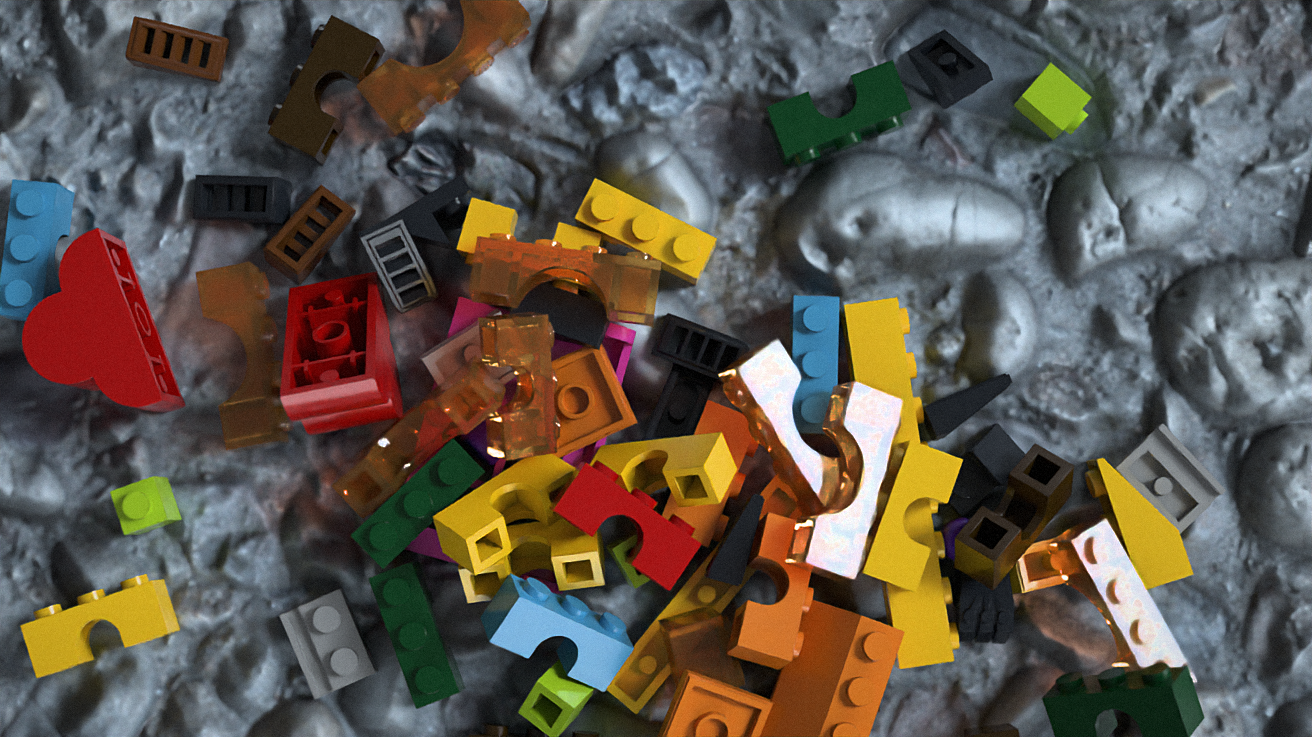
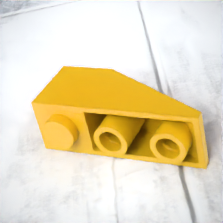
[1085,458,1194,592]

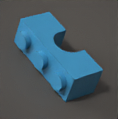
[0,179,75,321]
[787,295,839,436]
[480,573,634,692]

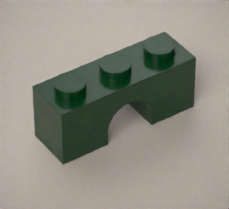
[764,60,912,167]
[350,438,486,569]
[368,561,466,709]
[1042,663,1205,737]

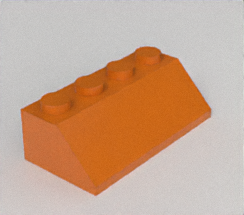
[760,599,905,737]

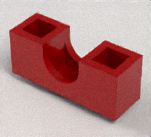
[549,460,702,591]

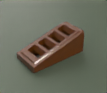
[125,16,230,83]
[263,185,356,286]

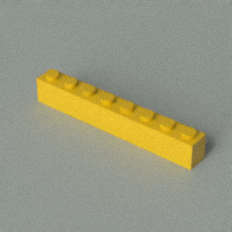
[839,297,960,669]

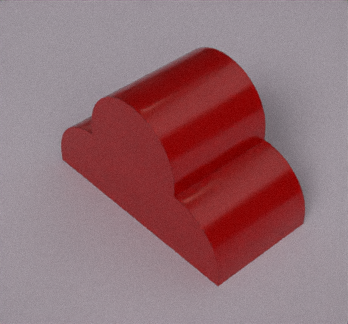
[22,228,186,413]
[280,271,403,436]

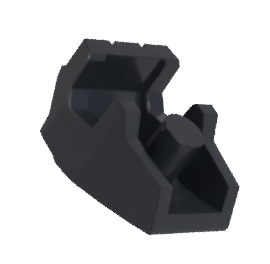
[953,570,1014,644]

